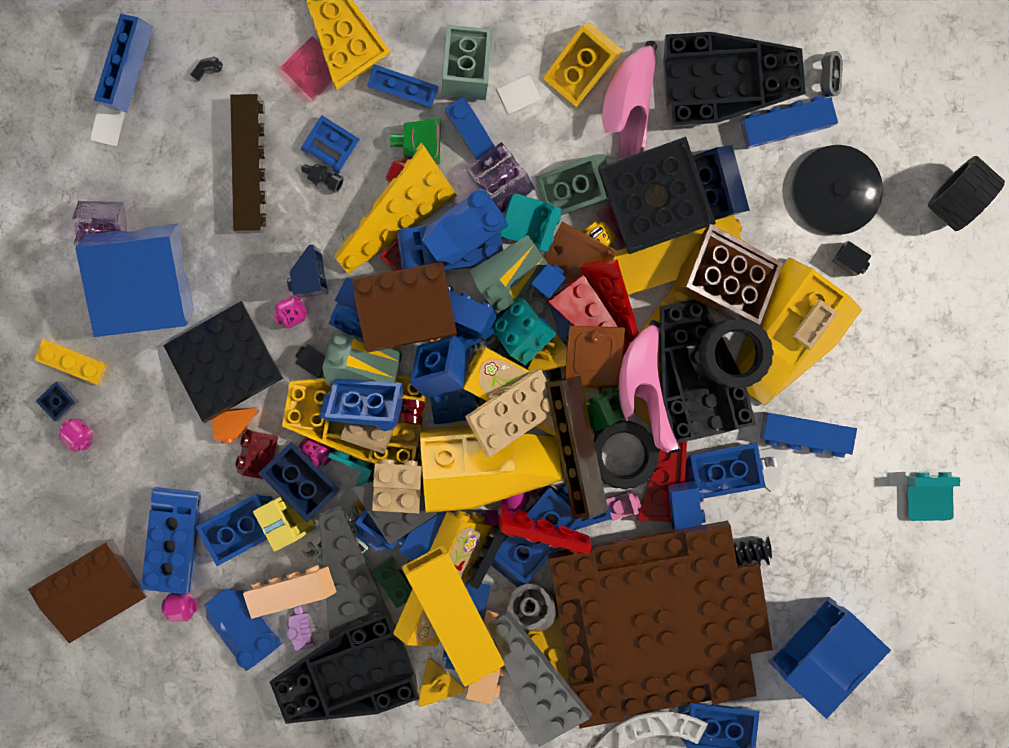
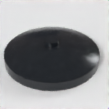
[792,145,883,235]

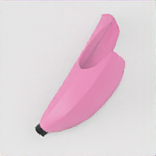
[602,41,658,159]
[619,320,680,453]

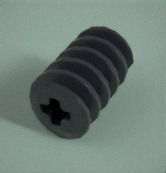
[733,537,772,567]

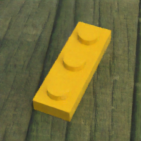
[34,339,108,385]

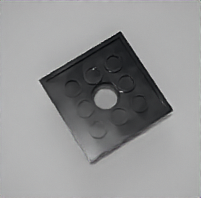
[599,136,716,255]

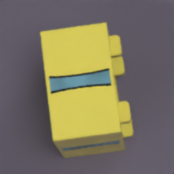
[253,496,316,552]

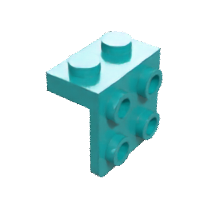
[501,193,562,252]
[492,297,557,365]
[328,450,375,494]
[907,472,960,521]

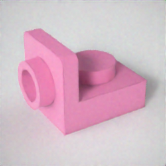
[606,491,641,521]

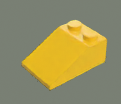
[543,22,624,107]

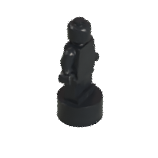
[301,164,344,193]

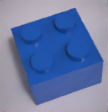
[410,335,470,398]

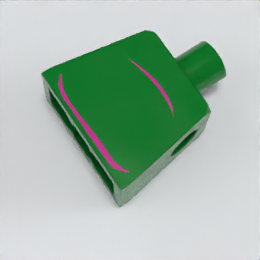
[390,118,441,164]

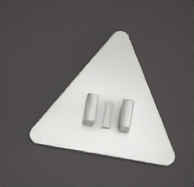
[759,445,789,492]

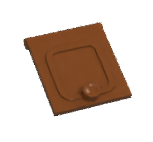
[544,221,617,285]
[565,325,625,388]

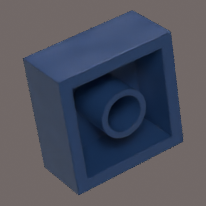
[36,382,79,422]

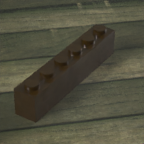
[230,94,268,233]
[545,376,608,519]

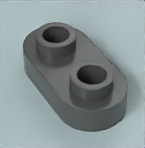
[820,51,843,97]

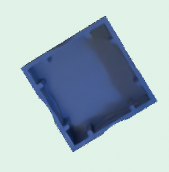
[75,224,194,337]
[768,597,891,719]

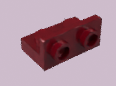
[235,429,278,480]

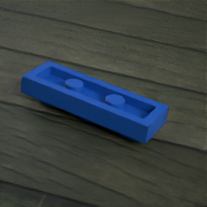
[367,64,439,109]

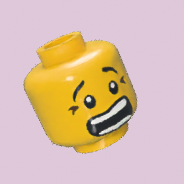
[583,220,615,248]

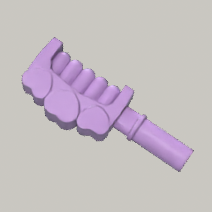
[287,605,315,651]

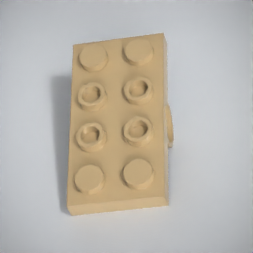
[465,369,552,457]

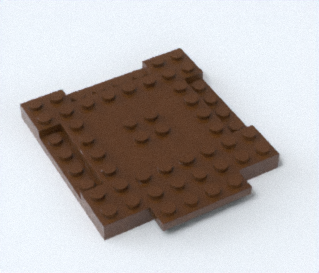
[548,520,773,729]

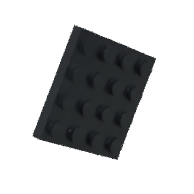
[163,301,283,423]

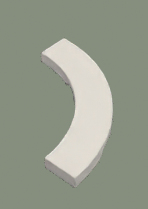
[594,712,708,748]

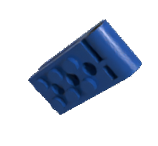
[396,226,503,271]
[491,484,583,588]
[141,487,202,595]

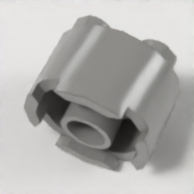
[507,584,559,632]

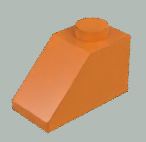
[212,407,260,444]

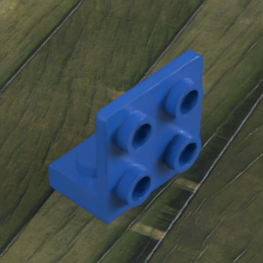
[430,367,477,424]

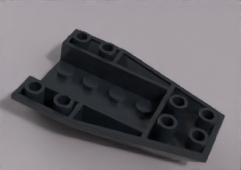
[663,32,806,126]
[659,299,756,443]
[269,613,420,724]

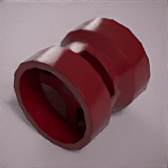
[399,399,425,425]

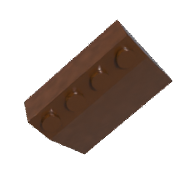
[673,224,783,325]
[352,261,457,353]
[28,539,147,643]

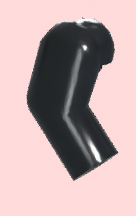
[190,56,223,81]

